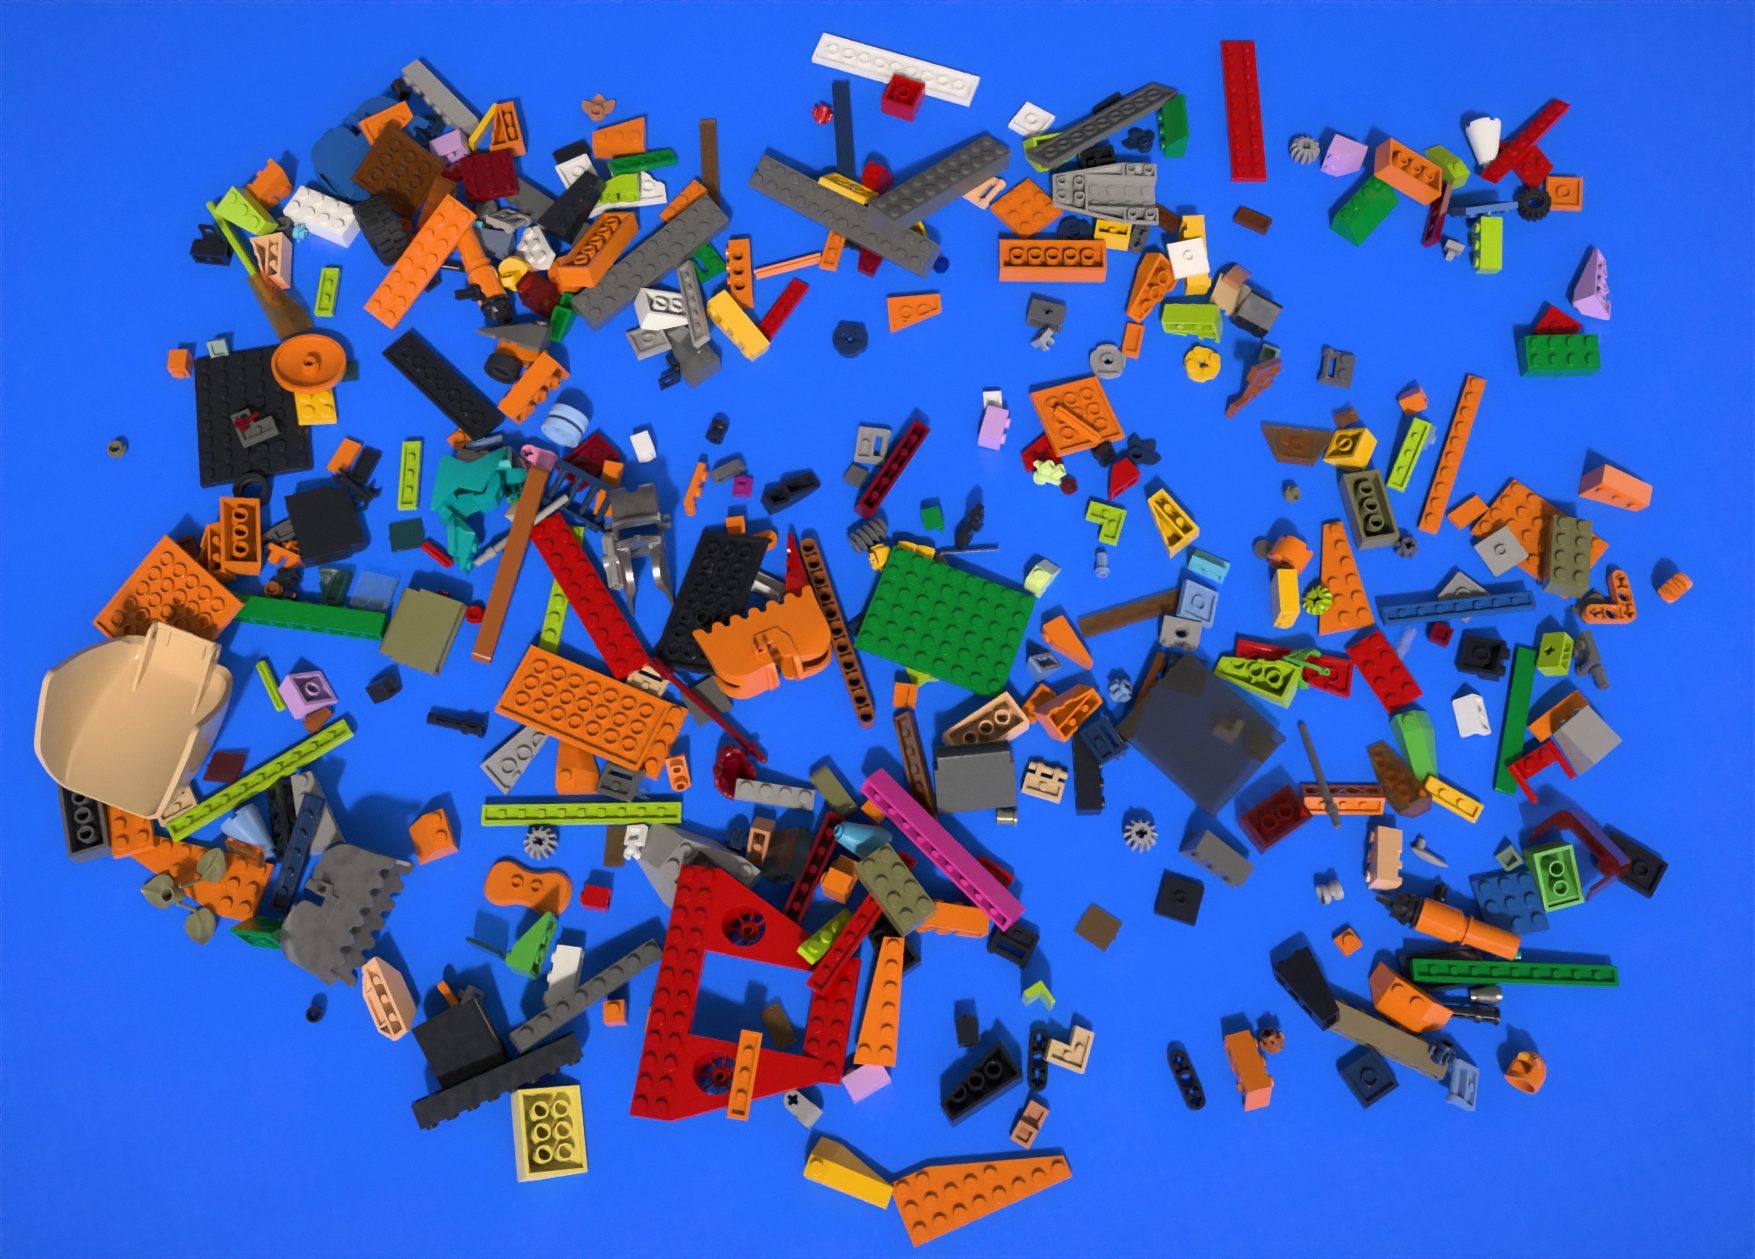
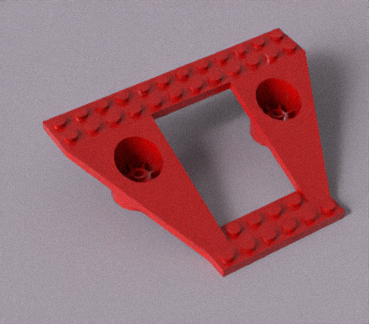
[629,864,862,1122]

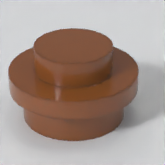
[264,581,284,599]

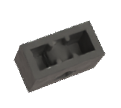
[1026,298,1067,334]

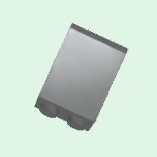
[1553,705,1623,776]

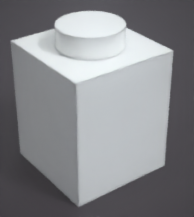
[630,431,657,463]

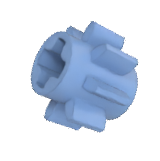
[1108,679,1133,703]

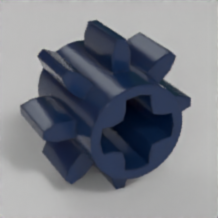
[724,828,749,852]
[1428,1039,1456,1066]

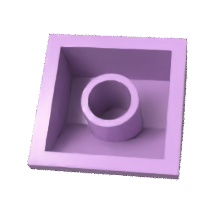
[1321,134,1368,177]
[278,671,338,720]

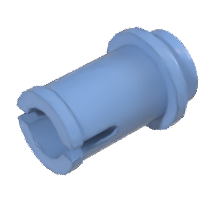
[1095,552,1110,578]

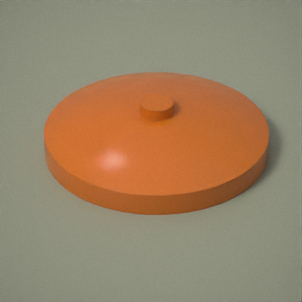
[271,334,347,394]

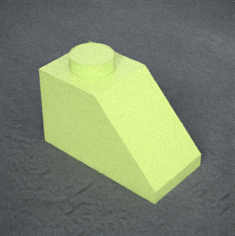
[1024,559,1061,598]

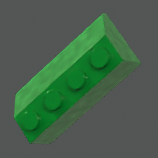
[1330,174,1399,247]

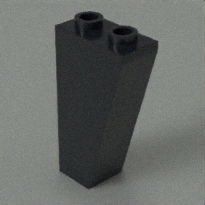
[1273,946,1340,1032]

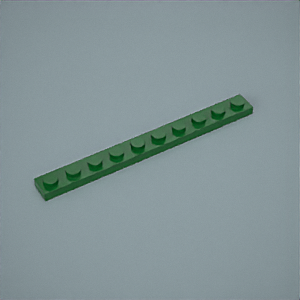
[1410,959,1620,988]

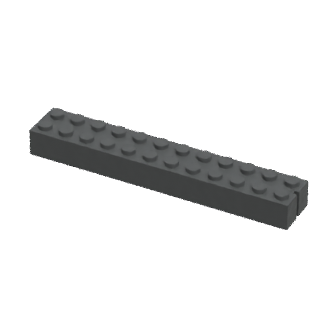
[747,154,942,280]

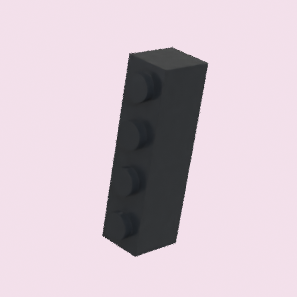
[1071,734,1105,816]

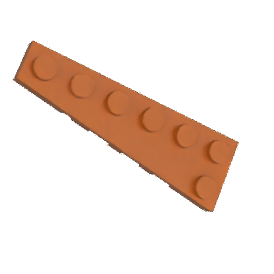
[854,937,905,1067]

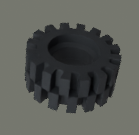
[1517,187,1552,222]

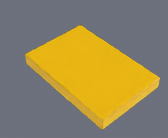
[818,172,879,205]

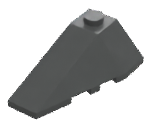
[475,319,553,352]
[664,325,721,389]

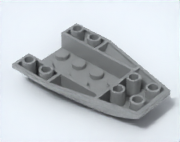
[1052,162,1159,225]

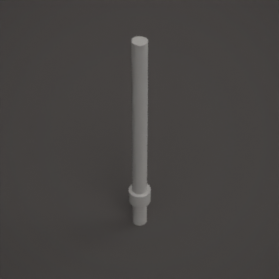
[473,494,569,567]

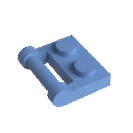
[1446,1059,1480,1112]

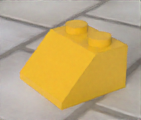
[1323,428,1377,472]

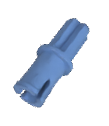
[466,434,504,452]

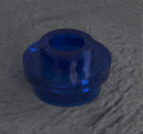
[932,256,950,274]

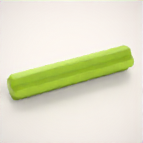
[256,661,287,712]

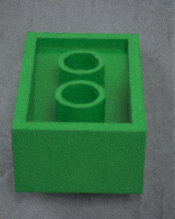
[230,915,285,950]

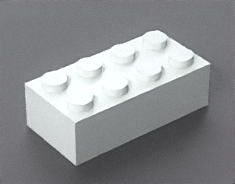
[283,185,361,248]

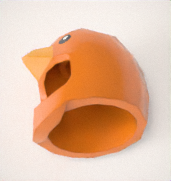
[1504,1051,1547,1094]

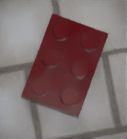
[555,432,621,493]

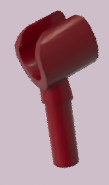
[234,412,259,432]

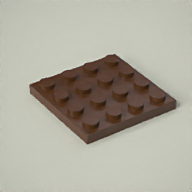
[350,122,446,222]

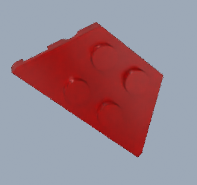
[1498,142,1554,191]

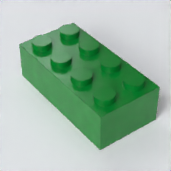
[1517,334,1601,377]

